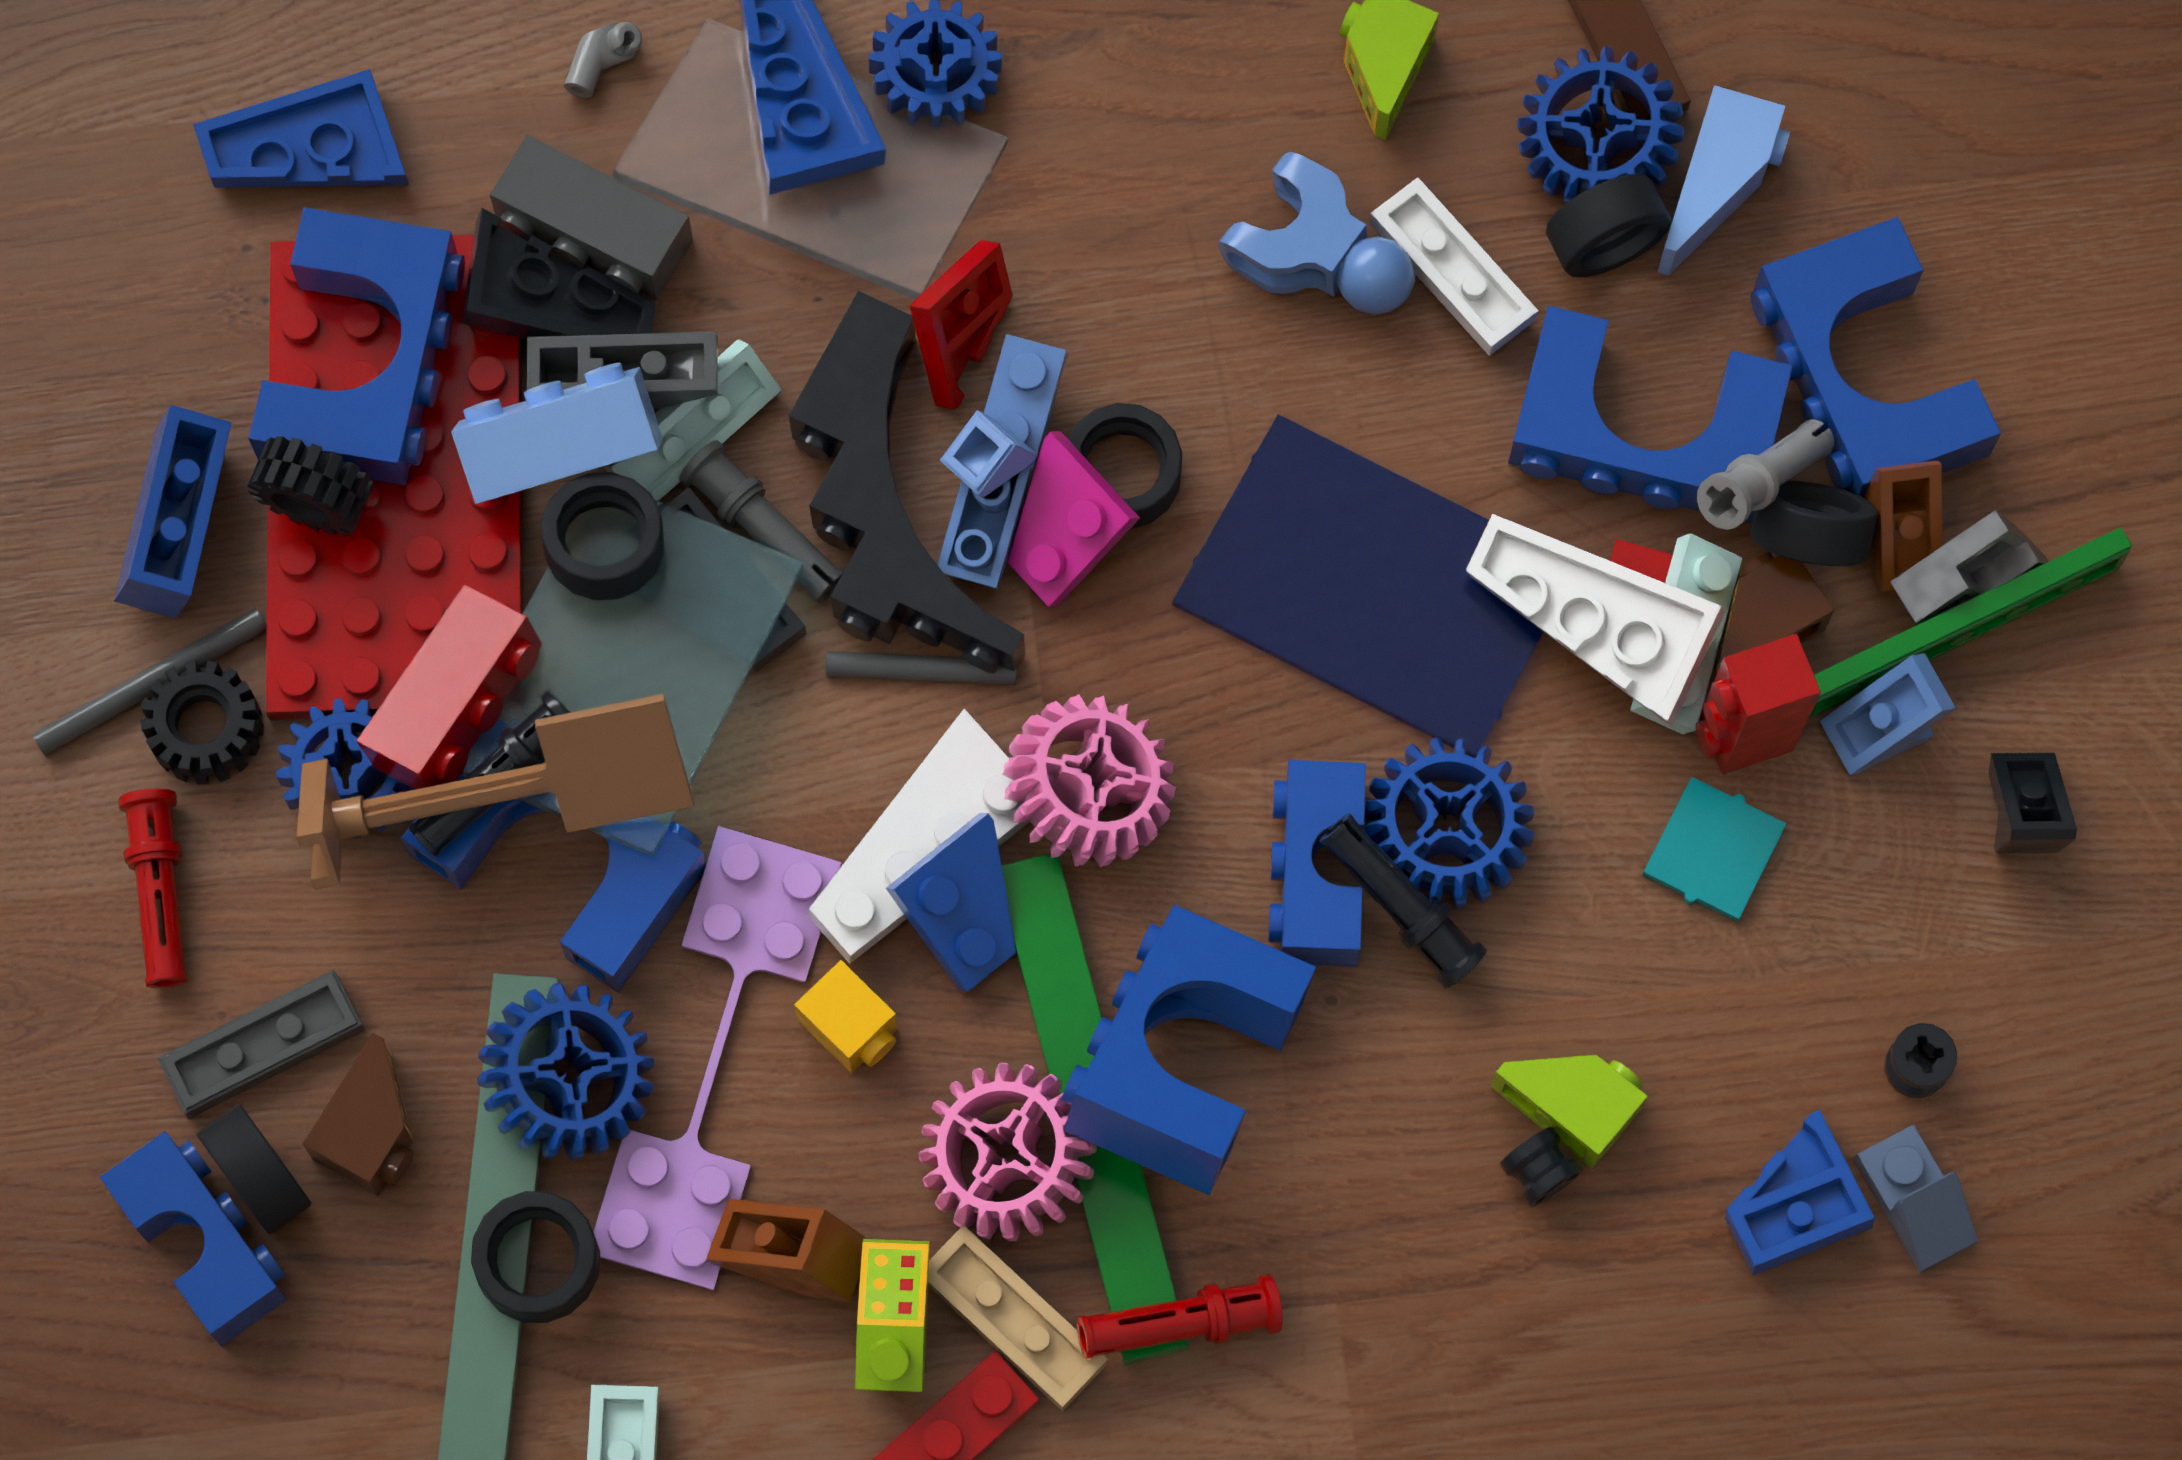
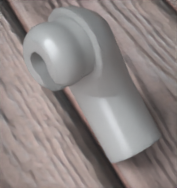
[563,21,642,98]

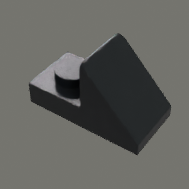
[1988,753,2077,854]

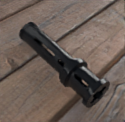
[408,690,571,858]
[1319,813,1487,989]

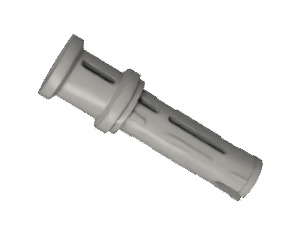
[1697,419,1834,530]

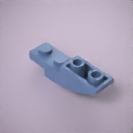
[937,334,1068,589]

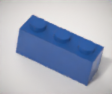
[114,405,232,618]

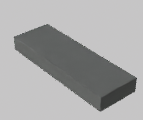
[158,970,365,1119]

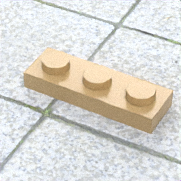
[928,1226,1108,1412]

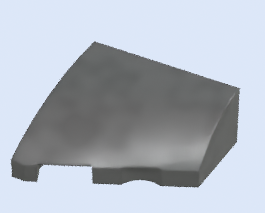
[1890,510,2049,624]

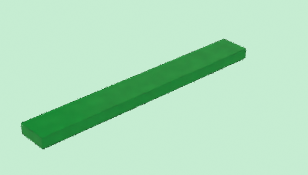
[1002,854,1189,1366]

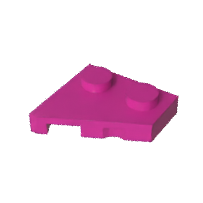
[1008,431,1140,607]

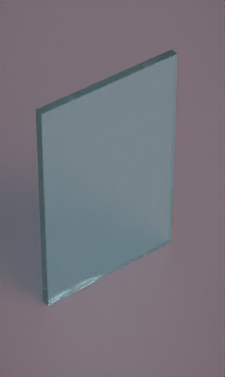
[461,500,803,857]

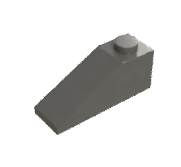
[527,331,718,409]

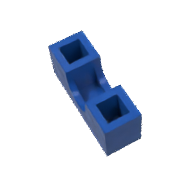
[1268,760,1366,966]
[100,1131,287,1346]

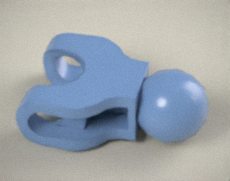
[1218,152,1415,316]

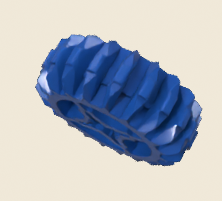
[1517,45,1685,204]
[1363,737,1534,910]
[477,983,655,1161]

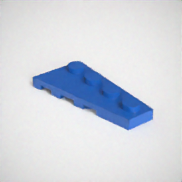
[739,0,886,195]

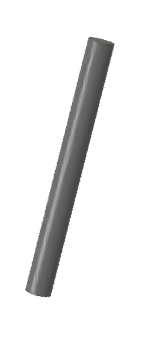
[32,607,267,756]

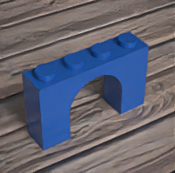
[248,207,465,485]
[1750,217,2001,497]
[1508,305,1792,524]
[401,719,706,993]
[1062,905,1316,1196]

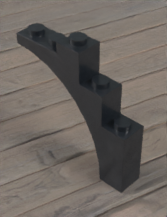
[789,291,1025,674]

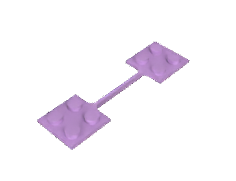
[594,826,841,1291]

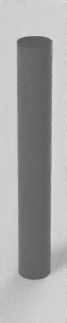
[826,651,1017,685]

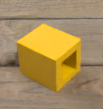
[794,960,898,1074]

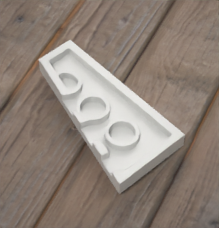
[1466,514,1725,727]
[808,709,1030,964]

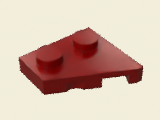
[909,240,1013,410]

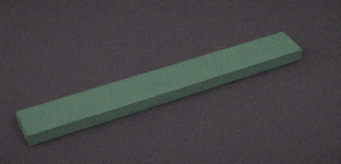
[438,973,560,1460]

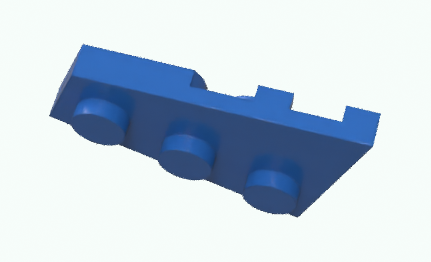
[193,69,409,188]

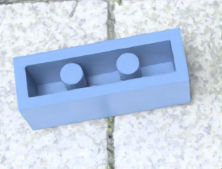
[451,363,663,504]

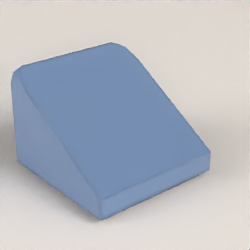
[940,410,1038,498]

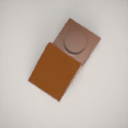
[1863,460,1943,592]

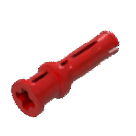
[118,788,187,988]
[1077,1274,1283,1359]

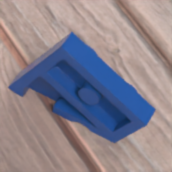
[886,813,1016,992]
[1725,1110,1875,1276]

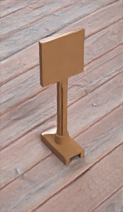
[296,694,694,890]

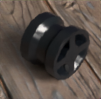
[1884,1023,1957,1098]
[1500,1127,1583,1208]

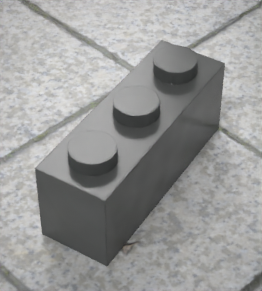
[490,135,693,300]

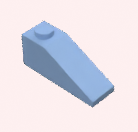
[1657,85,1791,275]

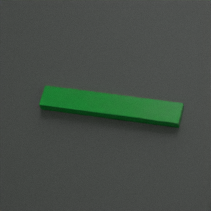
[1809,527,2132,719]

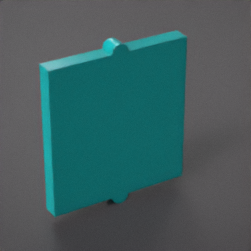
[1642,777,1787,923]

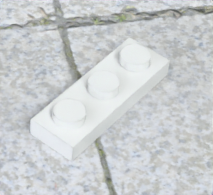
[1369,177,1539,356]

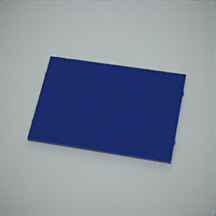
[1172,414,1544,758]

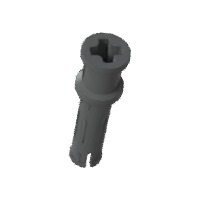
[679,440,843,604]

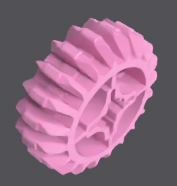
[1003,694,1177,868]
[918,1063,1097,1242]

